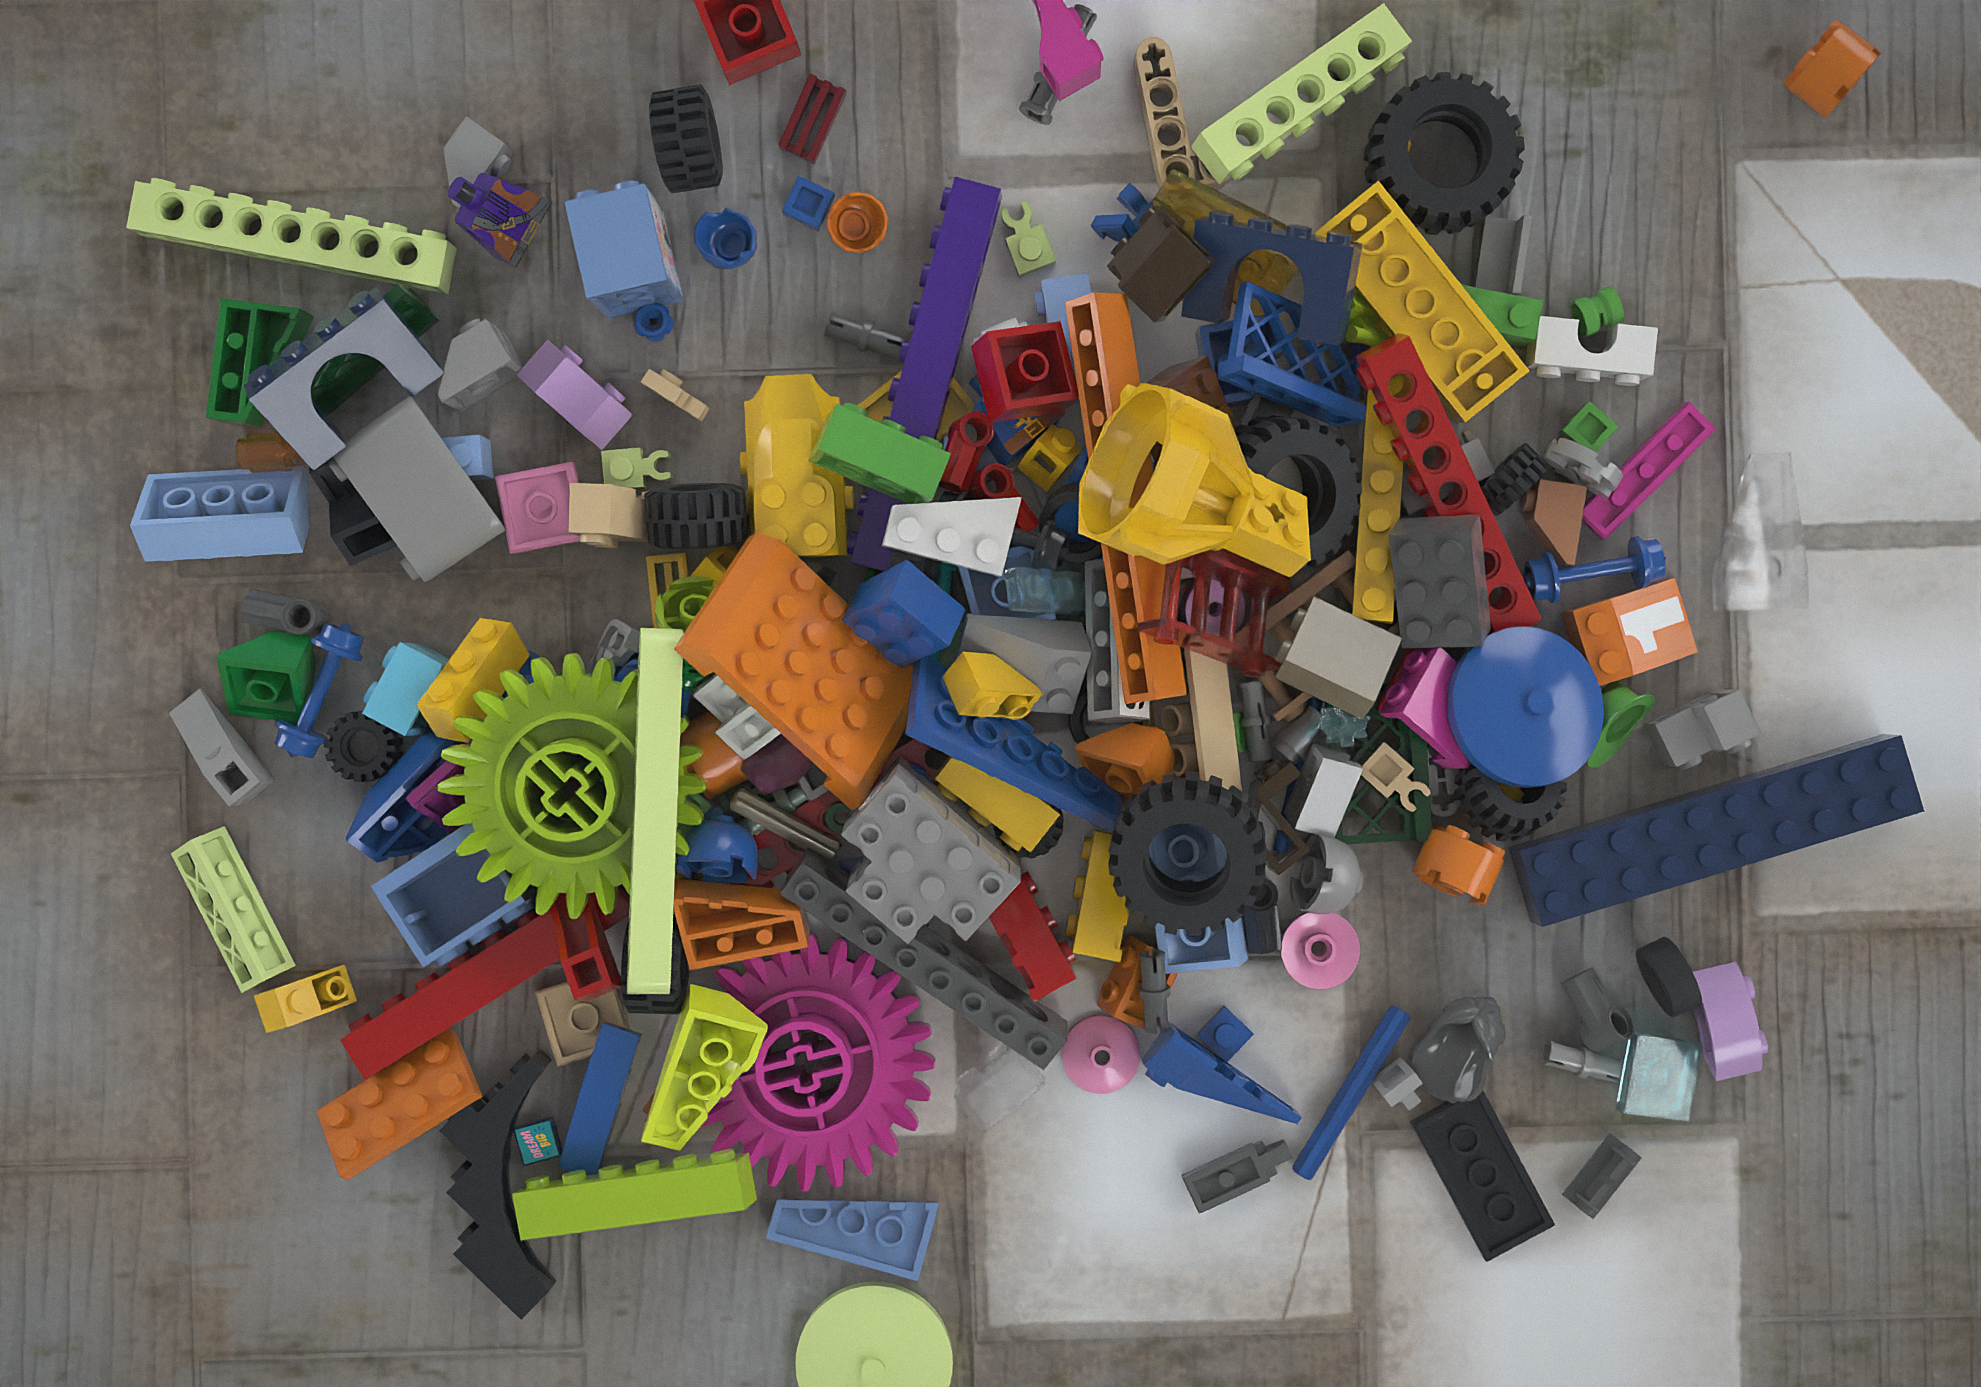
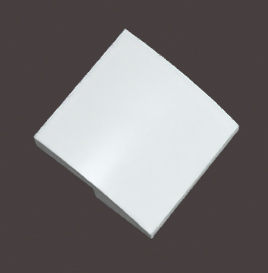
[693,674,781,760]

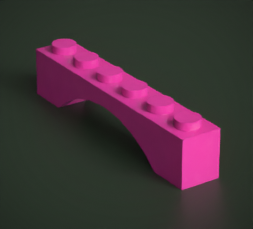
[1032,0,1104,101]

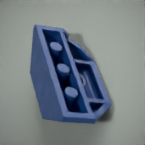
[346,732,465,863]

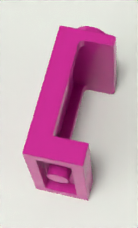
[1379,647,1471,769]

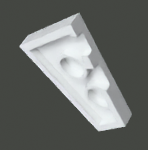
[882,497,1022,577]

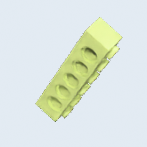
[1191,3,1412,185]

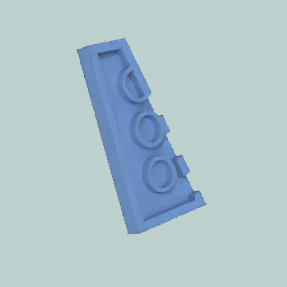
[766,1199,939,1281]

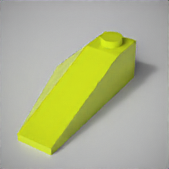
[641,984,768,1151]

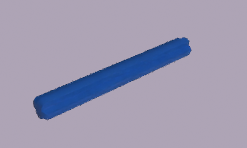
[1292,1005,1410,1180]

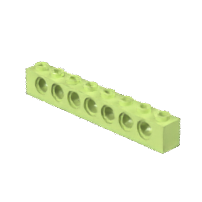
[126,178,457,294]

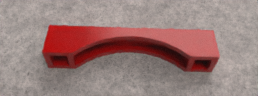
[539,787,621,1001]

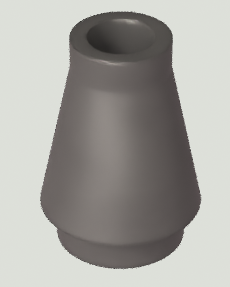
[1271,706,1328,766]

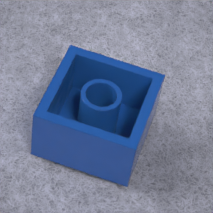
[842,560,966,668]

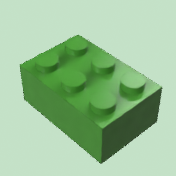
[808,403,951,504]

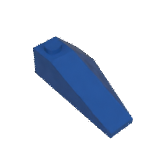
[1142,1021,1302,1124]

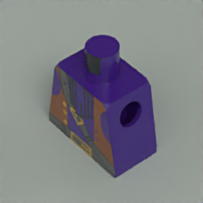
[448,172,552,267]

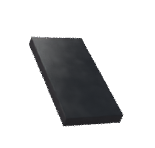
[1410,1090,1555,1262]

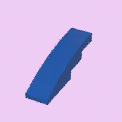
[558,1021,642,1175]

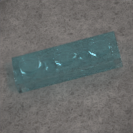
[1004,567,1086,616]

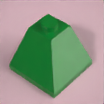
[217,631,316,723]

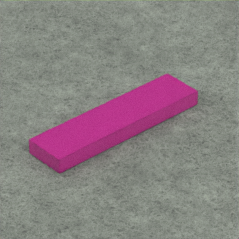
[1582,401,1716,541]

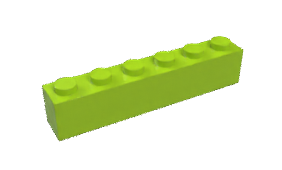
[512,1149,757,1240]

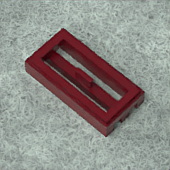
[778,73,847,164]

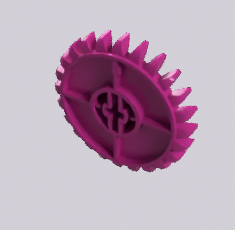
[701,932,936,1191]

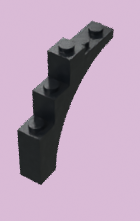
[439,1050,556,1320]

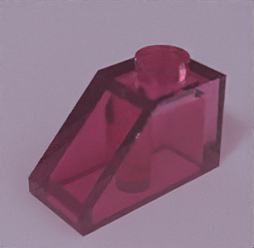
[740,734,815,796]

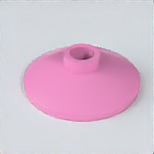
[1281,912,1360,989]
[1062,1015,1140,1094]

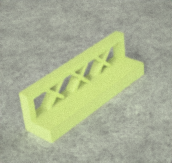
[171,826,296,993]

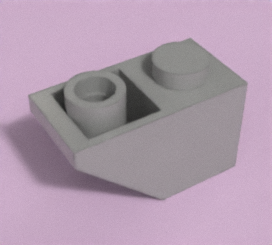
[443,116,513,209]

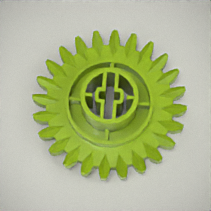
[438,653,707,919]

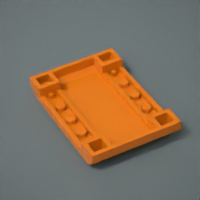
[674,532,913,810]

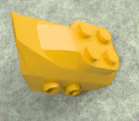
[740,374,854,558]

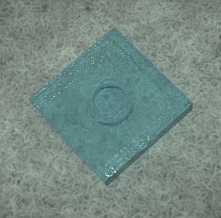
[1615,1033,1703,1121]

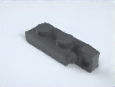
[1181,1139,1292,1214]

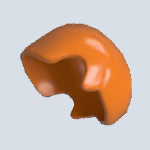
[826,192,888,254]

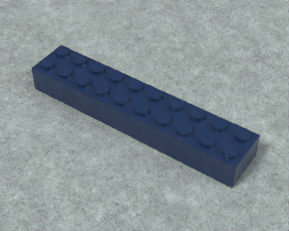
[1508,734,1925,927]

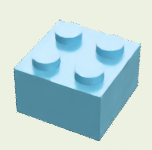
[362,642,449,736]

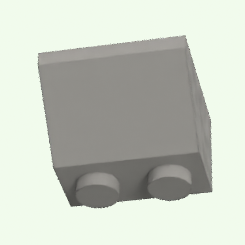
[438,319,524,412]

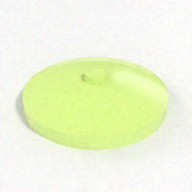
[796,1281,953,1387]

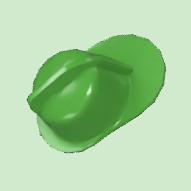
[1586,680,1656,768]

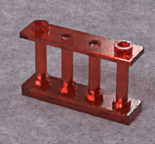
[1138,549,1291,677]

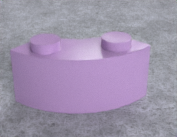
[517,340,633,450]
[1693,962,1768,1081]

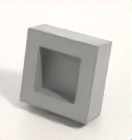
[1372,1056,1423,1111]

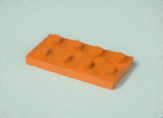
[316,1028,483,1181]

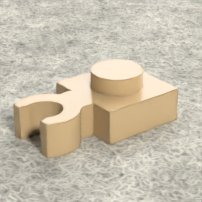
[641,369,710,422]
[1361,741,1431,812]

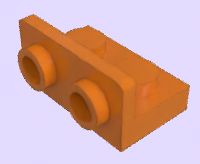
[1097,935,1178,1029]

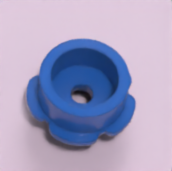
[634,303,673,342]

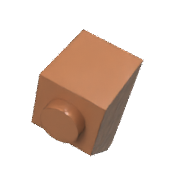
[1521,479,1587,567]

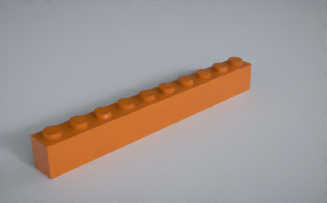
[1065,292,1187,704]

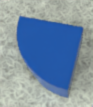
[1091,214,1138,242]

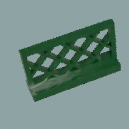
[311,284,440,416]
[1325,683,1432,844]

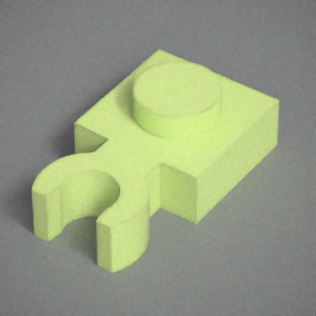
[1002,201,1056,278]
[601,447,673,489]

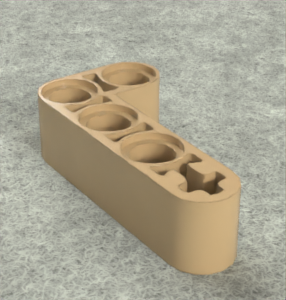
[1134,37,1229,198]

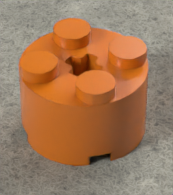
[1783,19,1882,119]
[680,710,760,800]
[1411,825,1505,906]

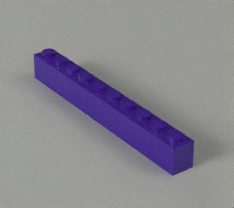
[847,177,1002,572]

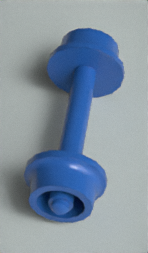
[1524,536,1666,604]
[274,622,364,758]

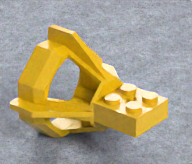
[1078,383,1311,578]

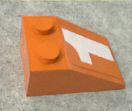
[1560,577,1698,686]

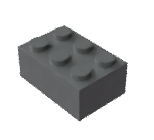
[1389,515,1491,648]

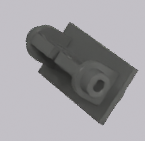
[1562,1133,1641,1219]

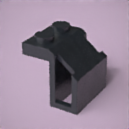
[309,457,397,566]

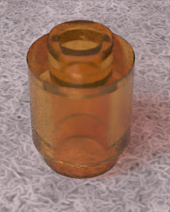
[236,432,300,473]

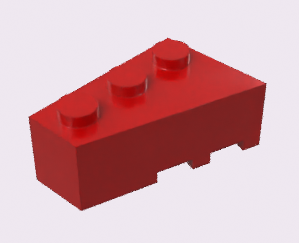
[989,871,1077,1002]

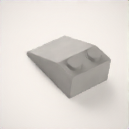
[954,614,1092,714]

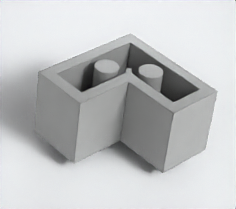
[1644,689,1761,770]

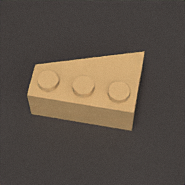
[568,483,647,549]

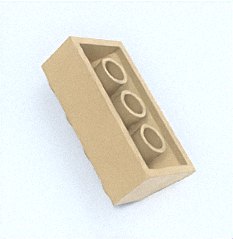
[1143,634,1242,792]

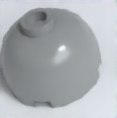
[1290,834,1363,914]

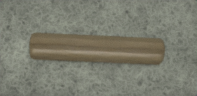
[729,788,839,860]

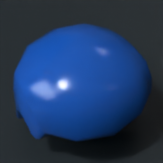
[694,208,757,269]

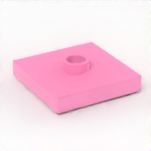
[495,462,580,555]

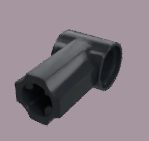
[1243,875,1282,954]

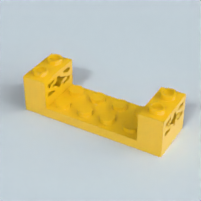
[1313,181,1530,424]

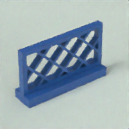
[1216,281,1366,428]

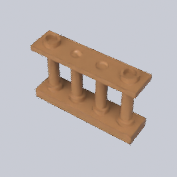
[1224,550,1400,723]

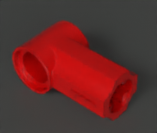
[939,411,994,493]
[968,463,1039,544]

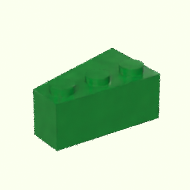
[205,298,314,428]

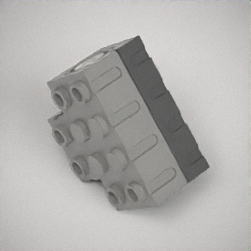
[841,755,1021,944]

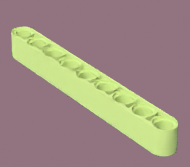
[627,628,683,994]

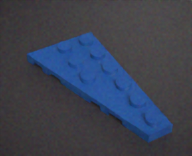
[906,654,1122,833]

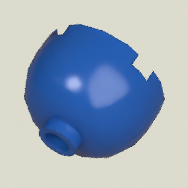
[676,815,758,884]

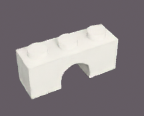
[1525,316,1658,386]

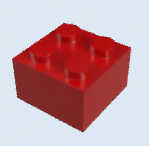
[693,0,801,86]
[971,321,1079,423]

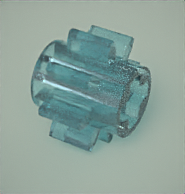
[1317,706,1370,747]

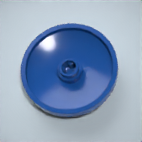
[1447,627,1604,788]

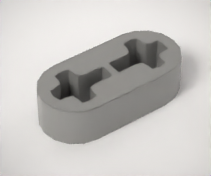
[1427,744,1461,817]

